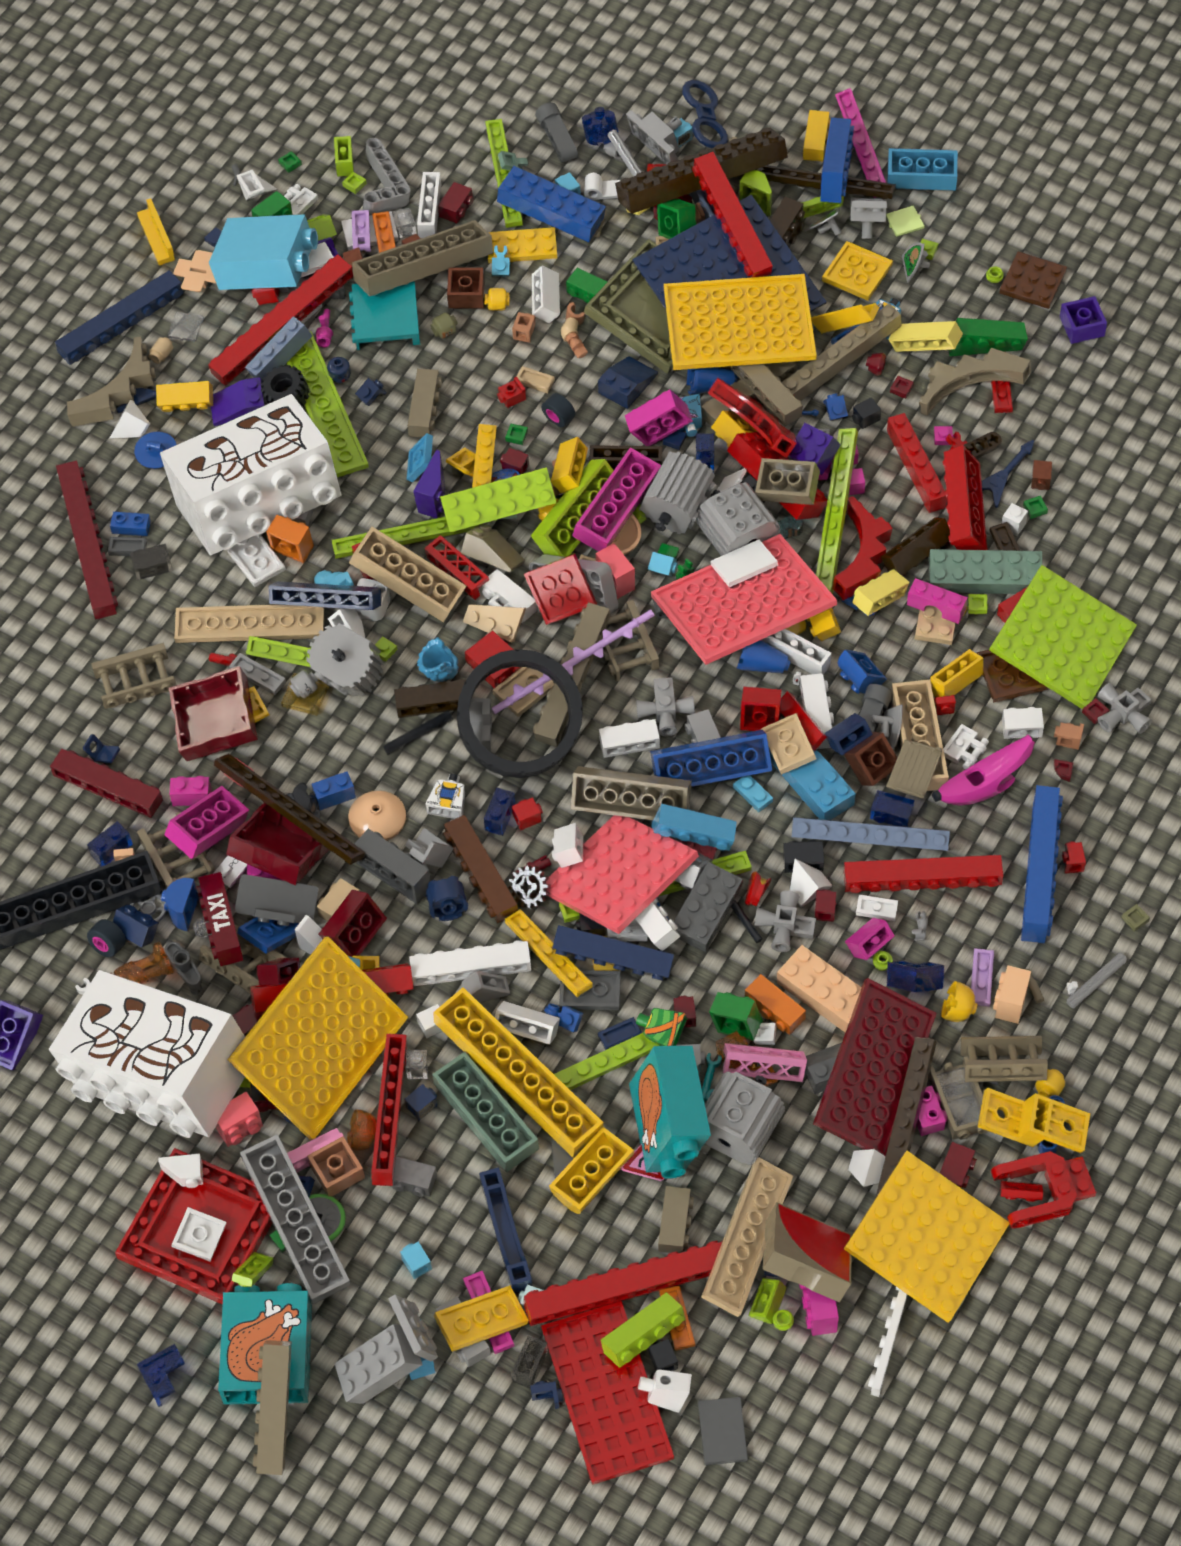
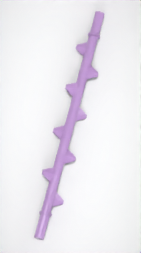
[491,609,654,714]

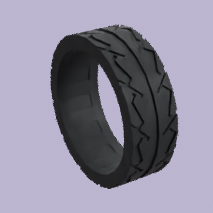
[457,649,583,778]

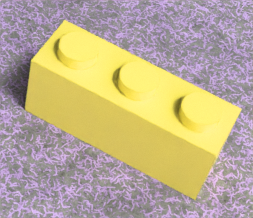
[852,569,910,616]

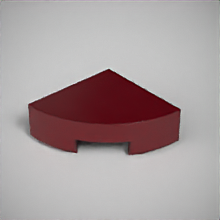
[1054,759,1074,782]

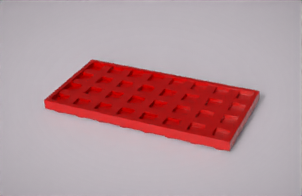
[541,1301,674,1485]

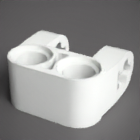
[355,578,391,621]

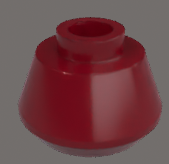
[866,352,887,376]

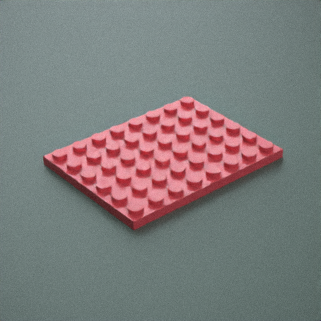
[651,534,837,665]

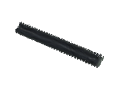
[383,710,453,755]

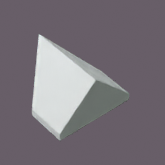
[237,170,277,201]
[110,400,150,438]
[790,859,833,907]
[848,1149,886,1187]

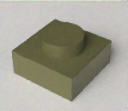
[1121,904,1150,932]

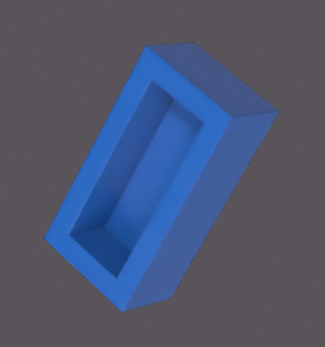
[110,512,151,536]

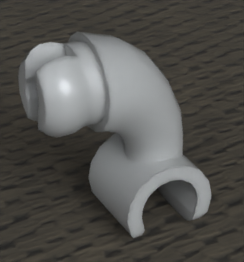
[912,911,928,941]

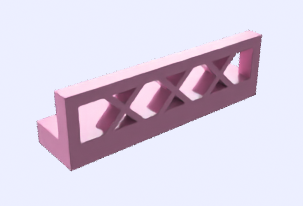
[723,1043,807,1082]
[287,1128,345,1173]

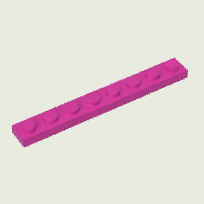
[835,88,886,198]

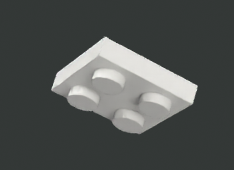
[172,1207,226,1262]

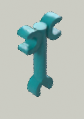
[702,1053,722,1102]

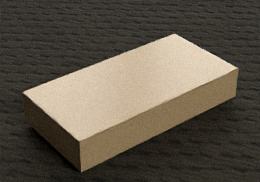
[516,366,555,394]

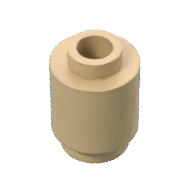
[149,337,173,364]

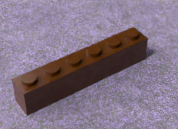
[443,815,518,924]

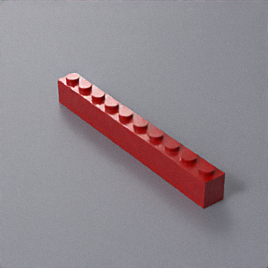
[208,254,353,386]
[523,1241,723,1326]

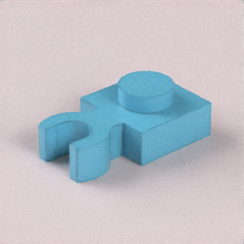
[492,246,510,276]

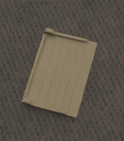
[886,740,943,798]

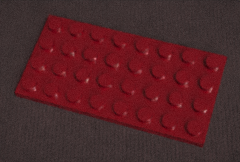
[813,978,937,1156]

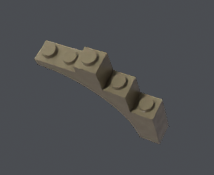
[67,336,156,427]
[919,348,1031,416]

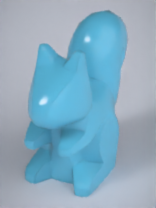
[314,570,355,586]

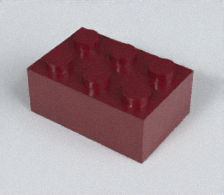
[318,890,387,957]

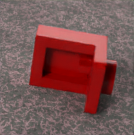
[934,695,956,716]

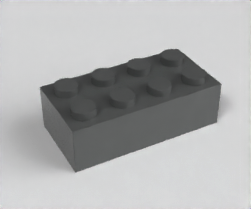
[355,828,431,904]
[674,862,743,953]

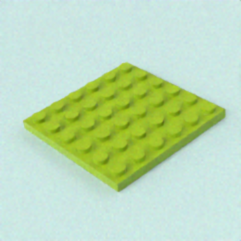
[989,565,1137,709]

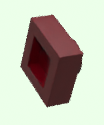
[890,376,914,399]
[1082,698,1110,725]

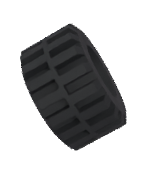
[261,365,310,405]

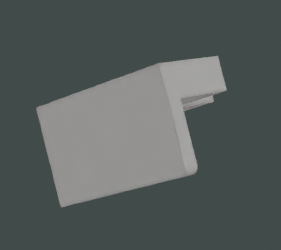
[469,698,492,752]
[405,828,453,868]

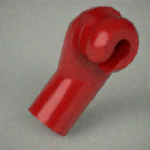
[209,653,237,666]

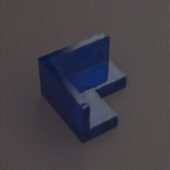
[887,961,944,992]
[137,1344,185,1408]

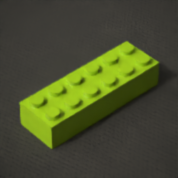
[531,459,614,557]
[440,467,556,532]

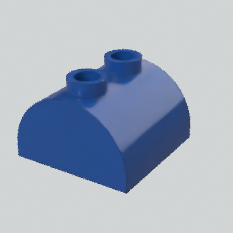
[837,649,887,694]
[161,878,199,931]

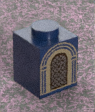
[404,1084,437,1121]

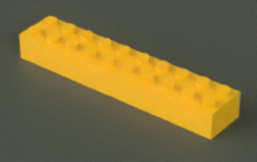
[433,987,604,1158]

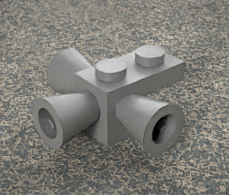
[636,678,695,736]
[1098,683,1152,734]
[754,891,816,952]

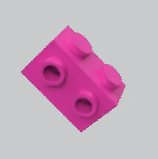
[169,776,212,806]
[845,918,895,960]
[917,1086,948,1136]

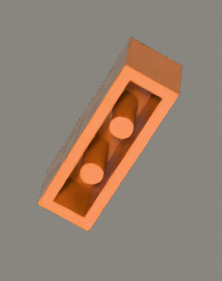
[745,974,806,1035]

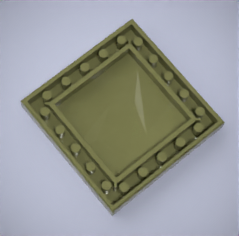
[584,239,673,374]

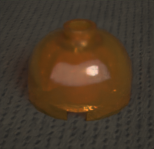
[347,1109,377,1151]

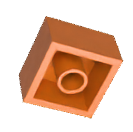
[266,515,314,563]

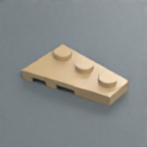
[463,604,526,643]

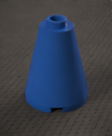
[687,367,737,395]
[737,640,791,674]

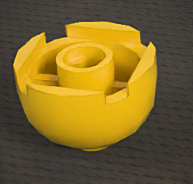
[941,981,978,1022]

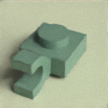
[498,151,528,170]

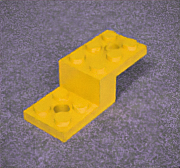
[978,1088,1090,1153]

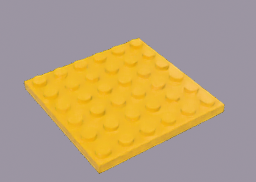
[844,1151,1009,1323]

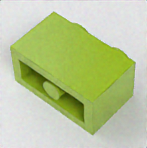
[334,136,354,177]

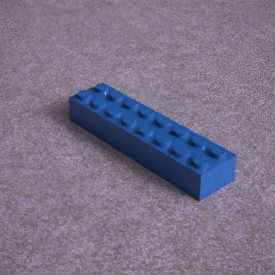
[1021,785,1063,943]

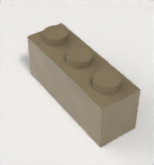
[658,1186,694,1253]

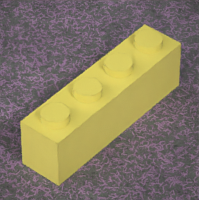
[888,321,963,352]

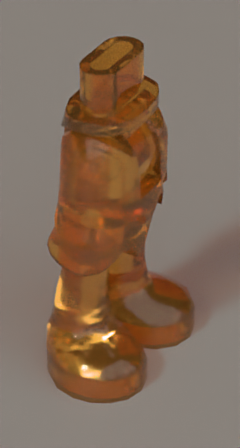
[110,941,174,984]

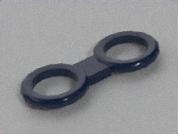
[682,80,728,149]

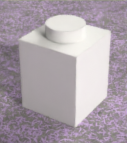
[1002,503,1028,536]
[416,1004,442,1039]

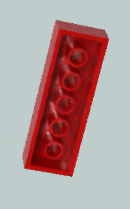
[727,432,828,520]
[943,445,987,550]

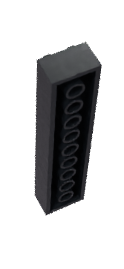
[0,851,162,950]

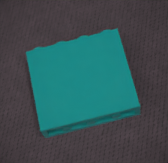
[349,281,420,350]

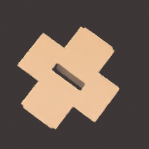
[173,250,216,292]

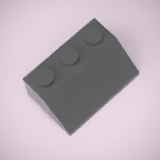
[805,1043,842,1094]

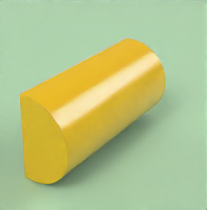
[549,1127,635,1214]

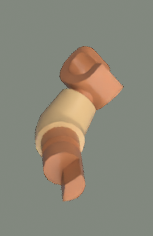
[561,302,588,358]

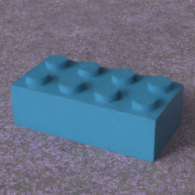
[887,148,958,190]

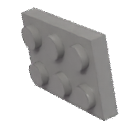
[388,1294,438,1361]

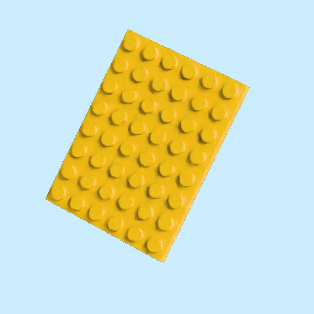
[664,274,817,370]
[227,937,408,1140]

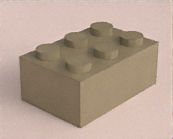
[755,458,820,505]

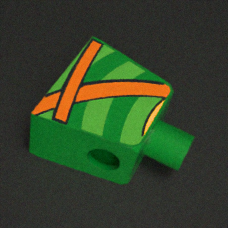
[636,1008,687,1046]

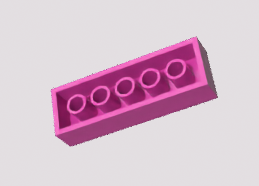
[572,447,662,552]

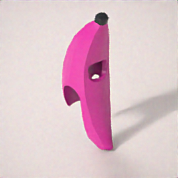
[932,735,1035,806]

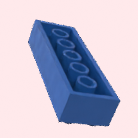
[820,117,854,203]
[497,166,606,242]
[650,730,772,786]

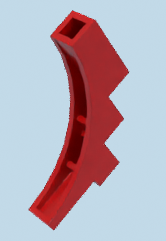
[708,377,797,458]
[832,496,893,601]

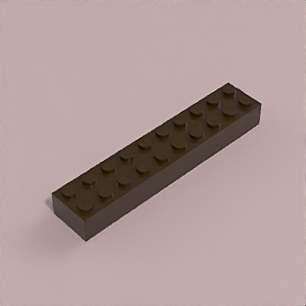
[615,127,788,214]

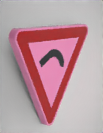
[621,1144,664,1181]

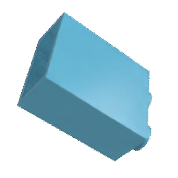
[209,214,318,290]

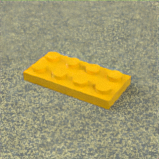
[488,227,557,264]
[434,1285,529,1352]

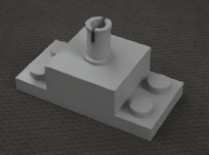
[626,110,682,164]
[850,198,887,238]

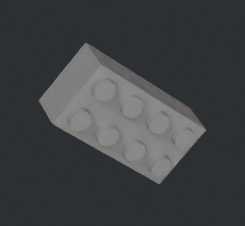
[334,1324,423,1404]

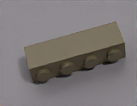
[407,369,442,437]

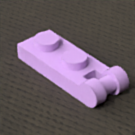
[352,210,371,252]

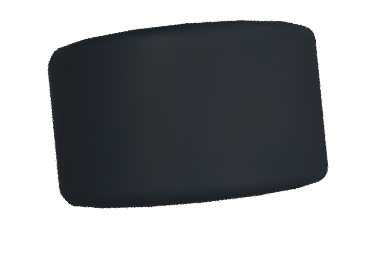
[541,393,576,428]
[87,919,126,957]

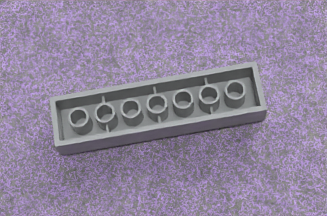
[240,1134,351,1304]

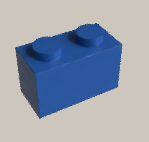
[311,771,356,811]

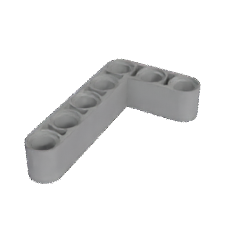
[363,138,410,215]
[529,554,618,614]

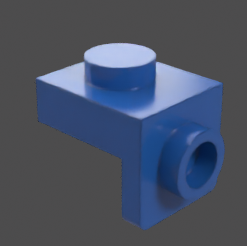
[823,393,848,421]

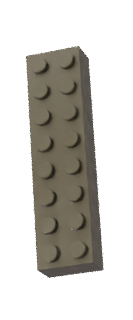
[352,220,493,296]

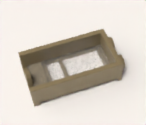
[928,1056,988,1140]

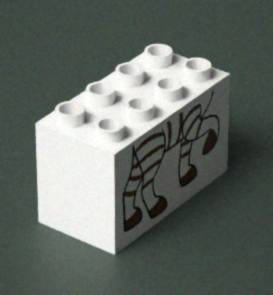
[160,394,342,556]
[49,970,245,1138]

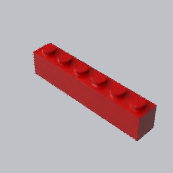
[887,413,947,513]

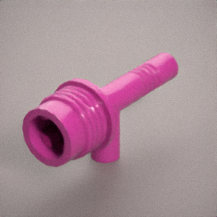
[316,309,333,348]

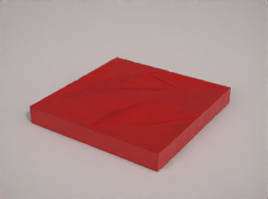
[115,1148,273,1305]

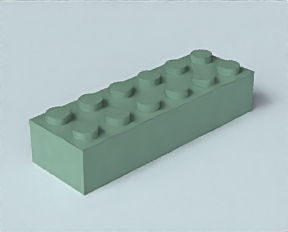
[929,549,1042,594]
[432,1052,539,1173]

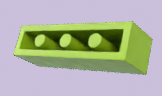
[601,1292,685,1368]

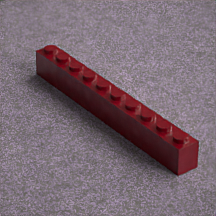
[56,460,119,620]

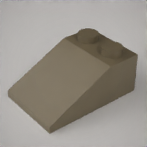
[461,524,525,572]

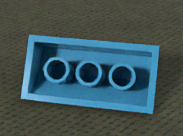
[651,804,737,851]

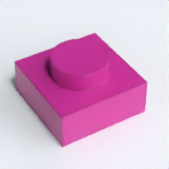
[934,426,953,445]

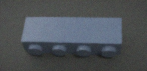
[245,316,312,383]

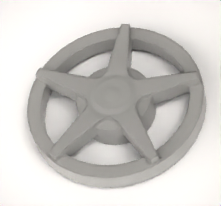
[130,895,166,922]

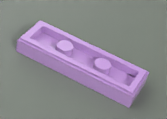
[971,948,994,1007]

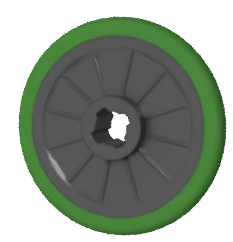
[309,1194,346,1241]

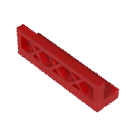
[424,535,489,600]

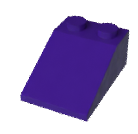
[211,377,265,426]
[413,450,445,519]
[0,1000,43,1070]

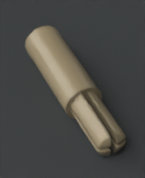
[1026,969,1044,1003]

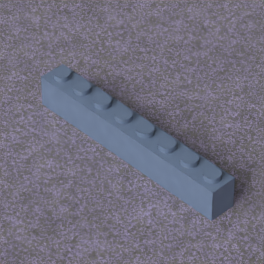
[792,817,950,851]

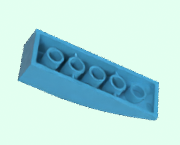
[769,748,856,820]

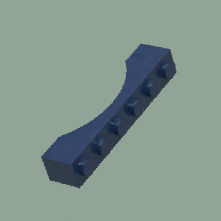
[479,1167,533,1294]

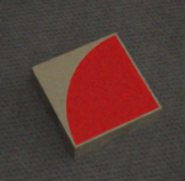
[763,1202,852,1302]

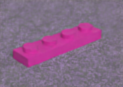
[463,1271,514,1354]

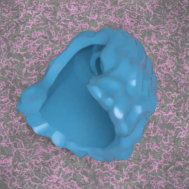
[417,637,459,682]

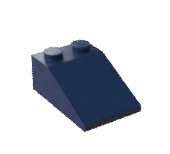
[598,356,658,409]

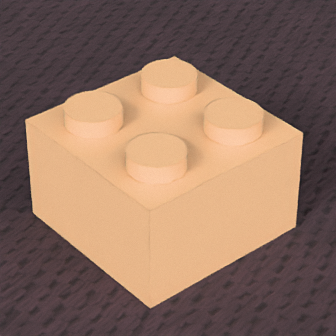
[993,965,1031,1024]

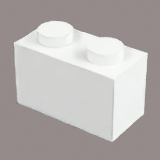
[1002,707,1044,739]
[552,823,583,868]

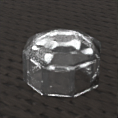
[193,917,210,938]

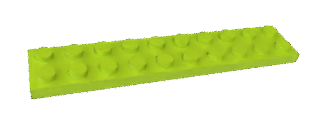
[286,331,369,478]

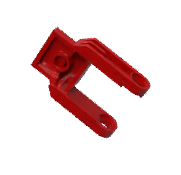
[991,1151,1096,1229]

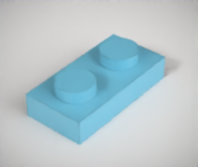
[733,775,773,812]

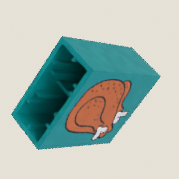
[629,1046,711,1179]
[218,1283,312,1404]

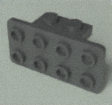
[235,874,318,926]

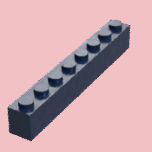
[55,270,184,365]

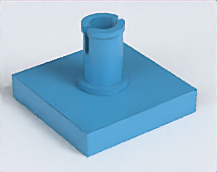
[407,433,433,482]

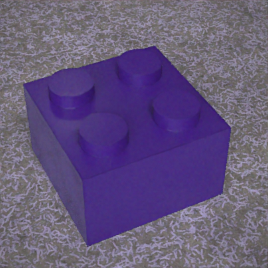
[1060,296,1107,344]
[788,423,841,475]

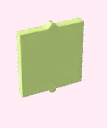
[886,206,924,237]

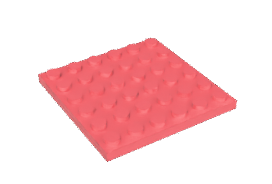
[546,815,699,934]

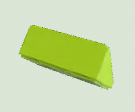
[749,1278,786,1324]

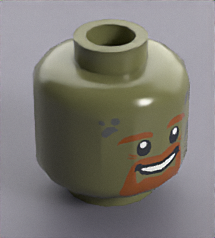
[430,313,458,339]

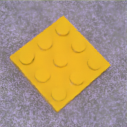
[822,241,893,301]

